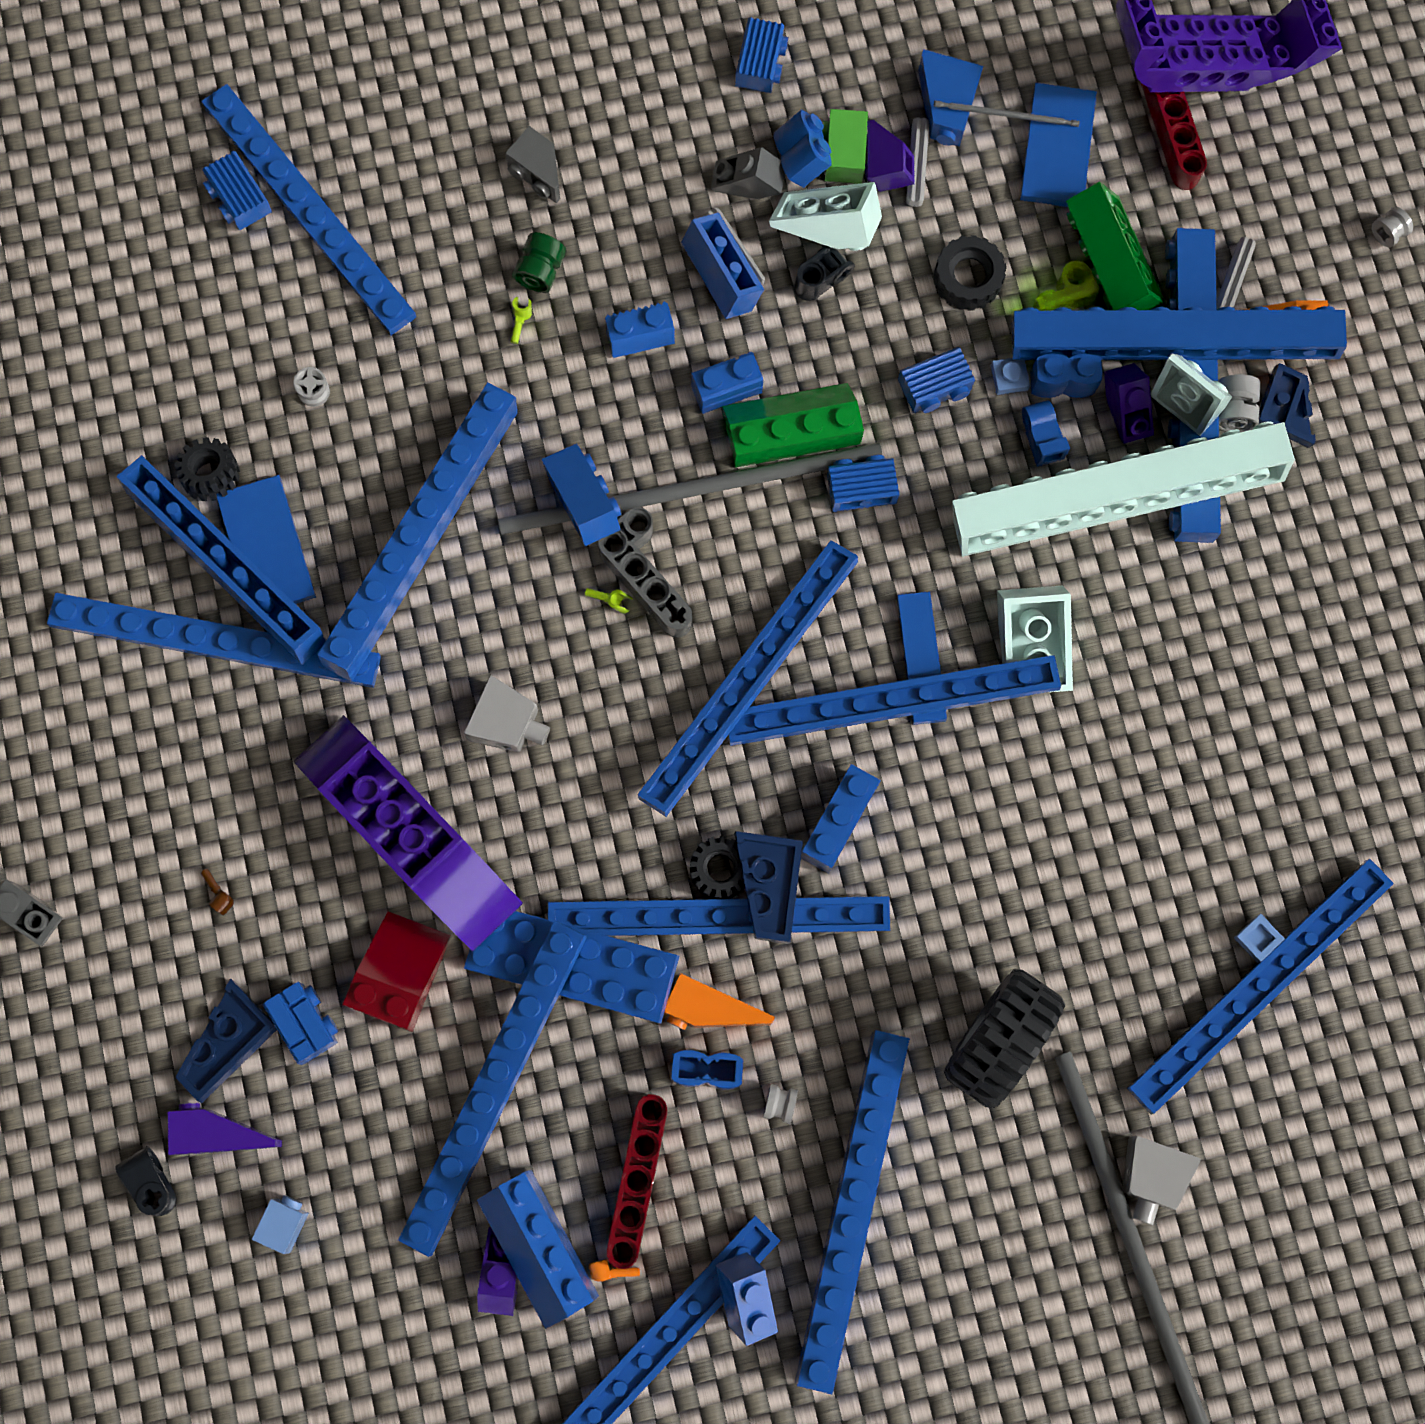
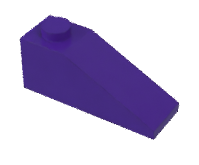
[168,1103,282,1155]

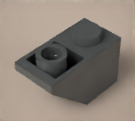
[505,126,560,204]
[711,147,785,199]
[0,879,63,947]

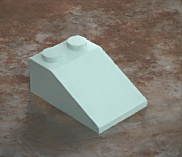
[769,182,882,251]
[1151,353,1232,436]
[997,585,1073,692]

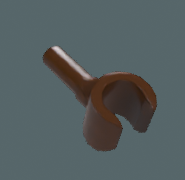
[201,869,234,916]

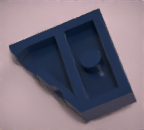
[1259,363,1316,448]

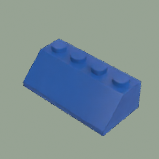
[477,1170,599,1329]

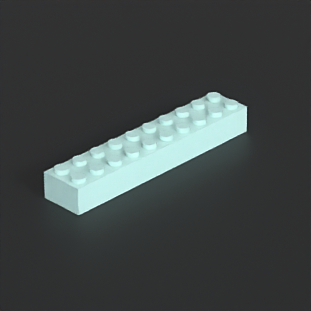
[952,422,1295,557]

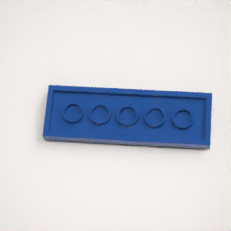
[464,911,680,1024]

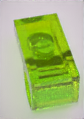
[1032,261,1100,311]

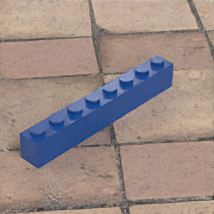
[116,455,326,665]

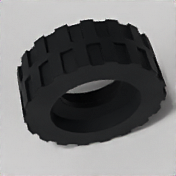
[933,235,1007,311]

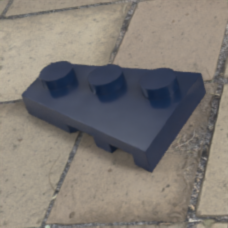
[734,831,803,944]
[176,978,277,1103]

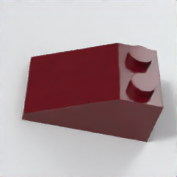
[342,911,451,1032]

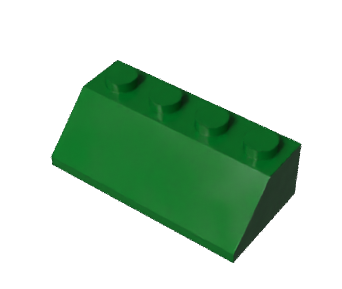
[1066,181,1167,310]
[722,383,864,468]

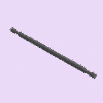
[934,100,1080,127]

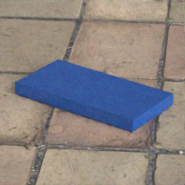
[1020,83,1097,207]
[216,475,317,604]

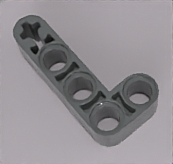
[598,507,692,638]

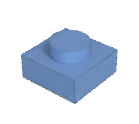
[991,358,1030,395]
[1234,914,1285,963]

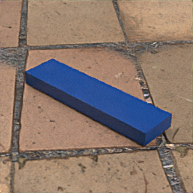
[897,592,947,725]

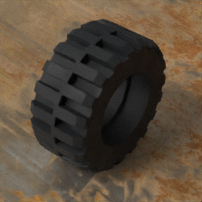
[944,969,1065,1108]

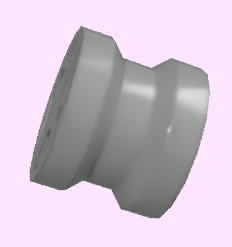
[1372,207,1413,248]
[293,367,330,407]
[763,1084,798,1124]

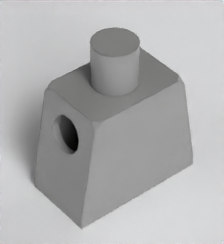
[464,676,550,752]
[1122,1136,1201,1225]

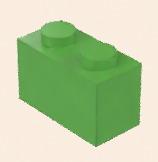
[822,109,868,184]

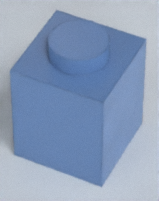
[252,1195,309,1254]

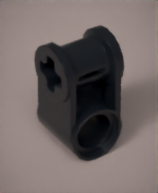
[794,245,855,301]
[115,1146,177,1216]

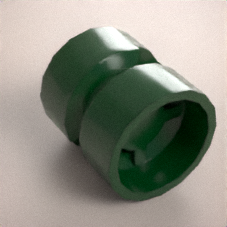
[512,232,567,293]

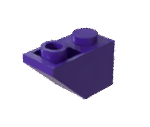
[864,120,915,192]
[1104,363,1154,444]
[477,1227,519,1316]

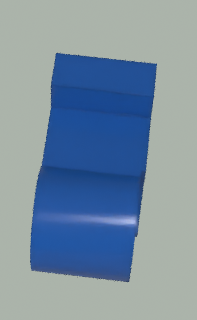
[1022,400,1070,467]

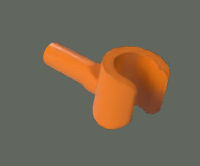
[589,1259,640,1282]

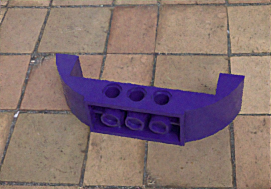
[1116,0,1342,92]
[294,715,523,951]

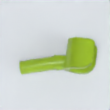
[510,297,532,344]
[585,588,633,614]

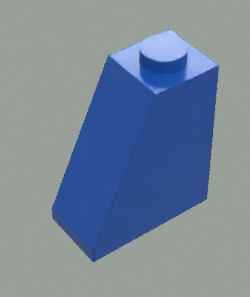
[918,49,983,147]

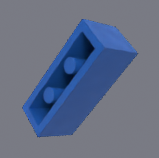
[681,212,764,319]
[541,443,622,546]
[801,764,881,874]

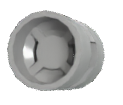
[1218,374,1260,432]

